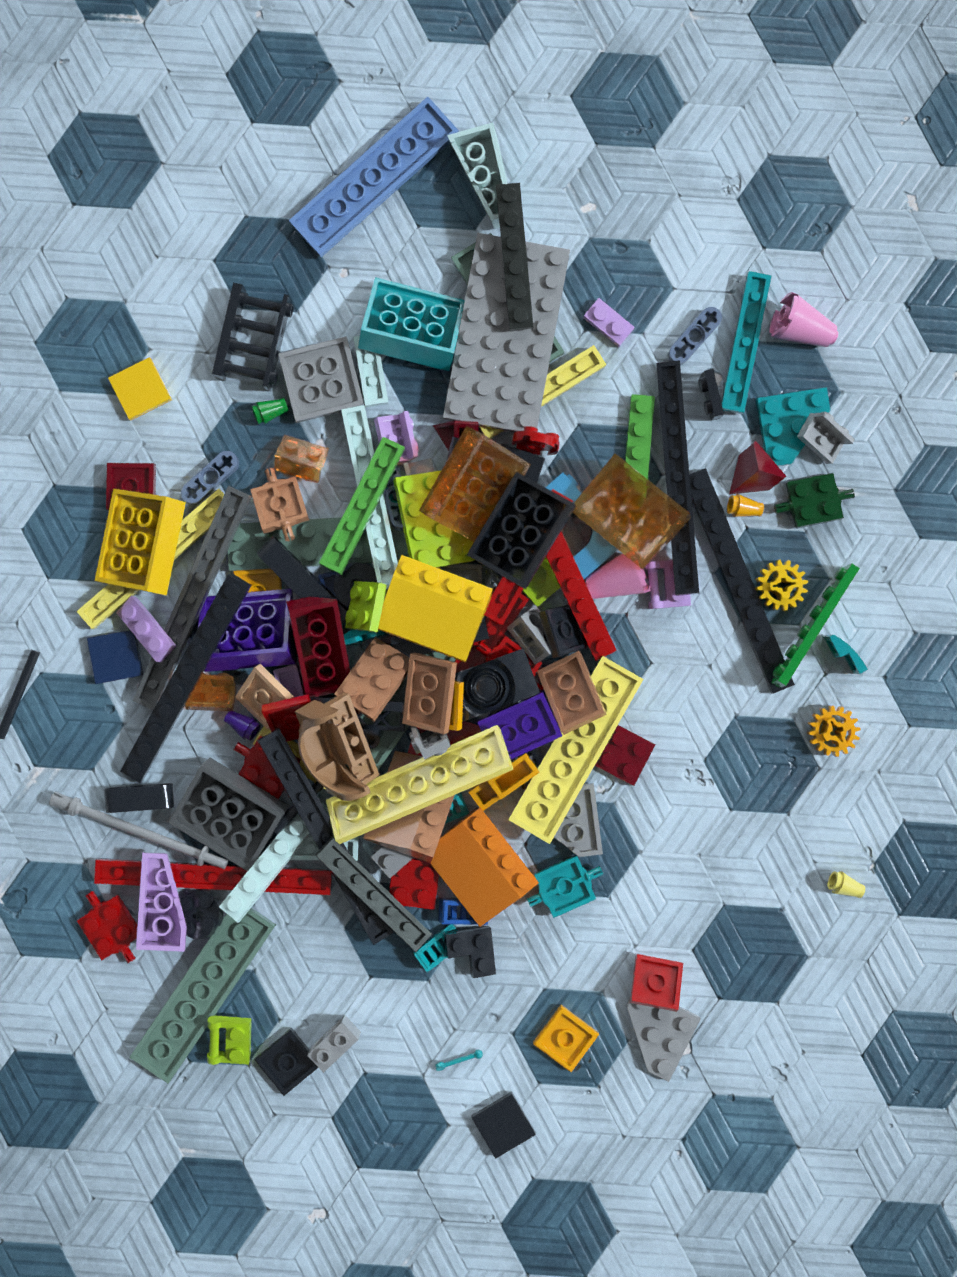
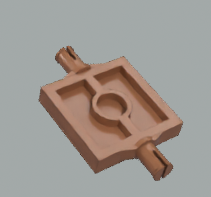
[250,468,309,541]

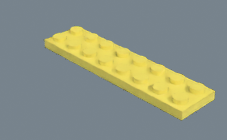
[508,656,644,844]
[326,725,513,844]

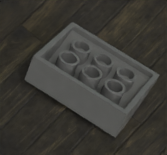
[169,757,290,871]

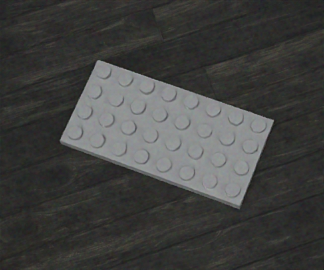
[443,233,570,432]

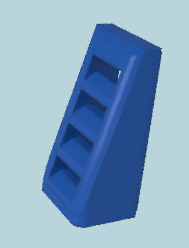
[438,898,488,925]

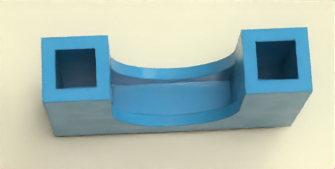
[545,473,625,579]

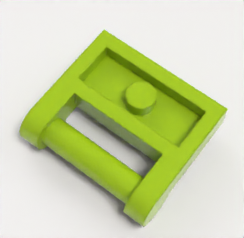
[207,1016,252,1065]

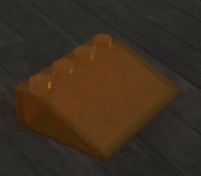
[419,426,531,542]
[573,454,691,570]

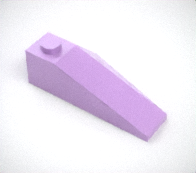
[136,852,187,952]

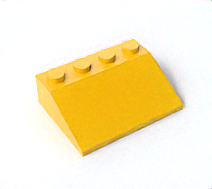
[95,489,186,595]
[378,555,493,662]

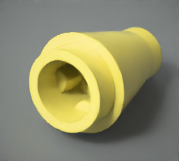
[827,871,865,898]

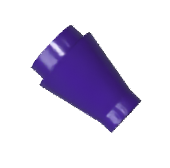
[224,710,260,741]

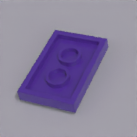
[477,692,562,760]

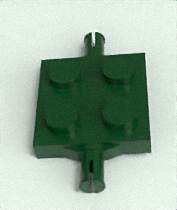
[774,473,855,529]

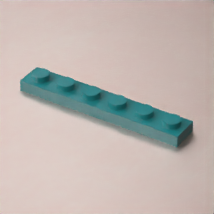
[721,271,772,414]

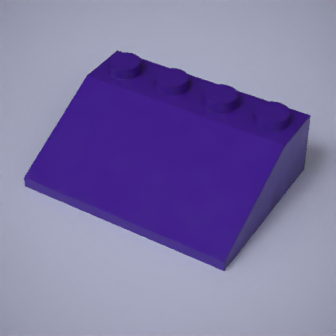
[198,589,296,672]

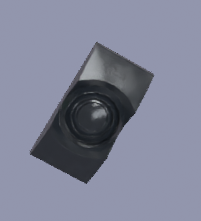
[455,648,540,722]

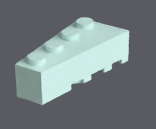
[447,122,508,229]

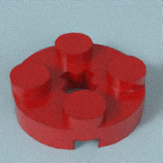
[512,426,560,455]

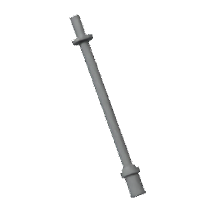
[49,791,228,869]

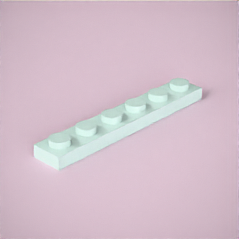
[219,801,328,923]

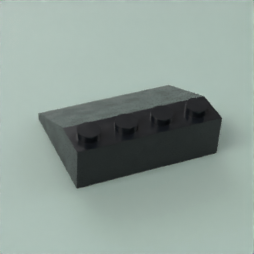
[467,472,576,590]

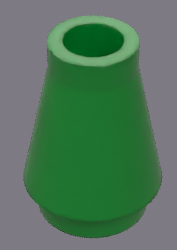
[251,398,288,425]

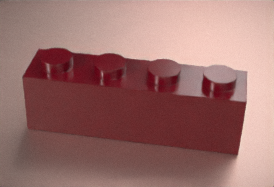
[286,597,350,697]

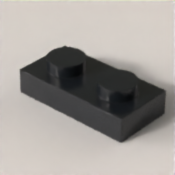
[698,369,724,421]

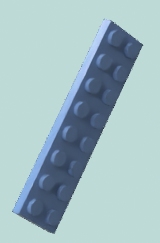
[289,97,459,257]

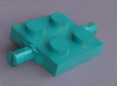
[527,855,604,918]

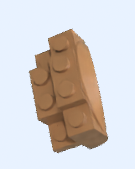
[295,692,379,801]

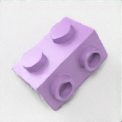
[374,411,418,463]

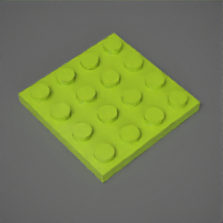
[393,466,494,568]

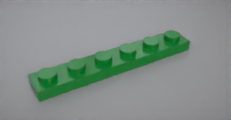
[771,563,860,688]

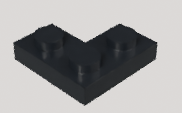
[443,926,496,978]

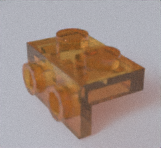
[274,434,329,483]
[185,673,236,711]

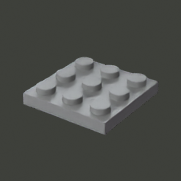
[278,336,365,423]

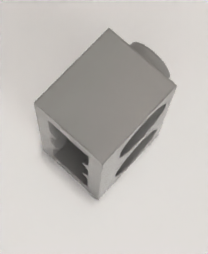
[507,605,551,665]
[307,1015,361,1073]

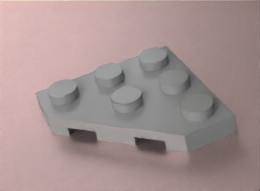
[523,783,603,857]
[626,998,701,1082]

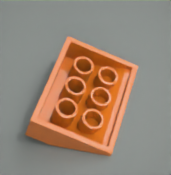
[430,807,539,927]

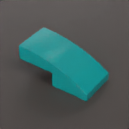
[823,634,868,674]

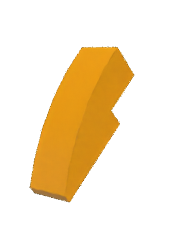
[468,753,540,811]

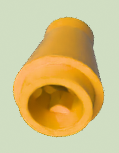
[727,494,764,517]

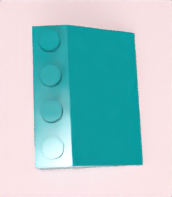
[358,277,465,371]

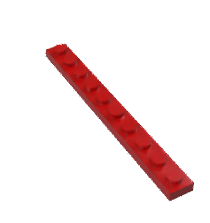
[94,859,332,895]

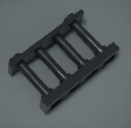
[212,282,294,391]

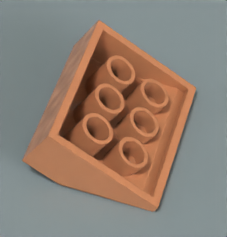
[363,751,455,863]

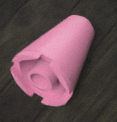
[769,292,839,347]
[585,547,650,599]

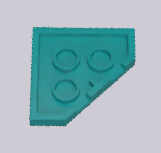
[756,387,831,467]

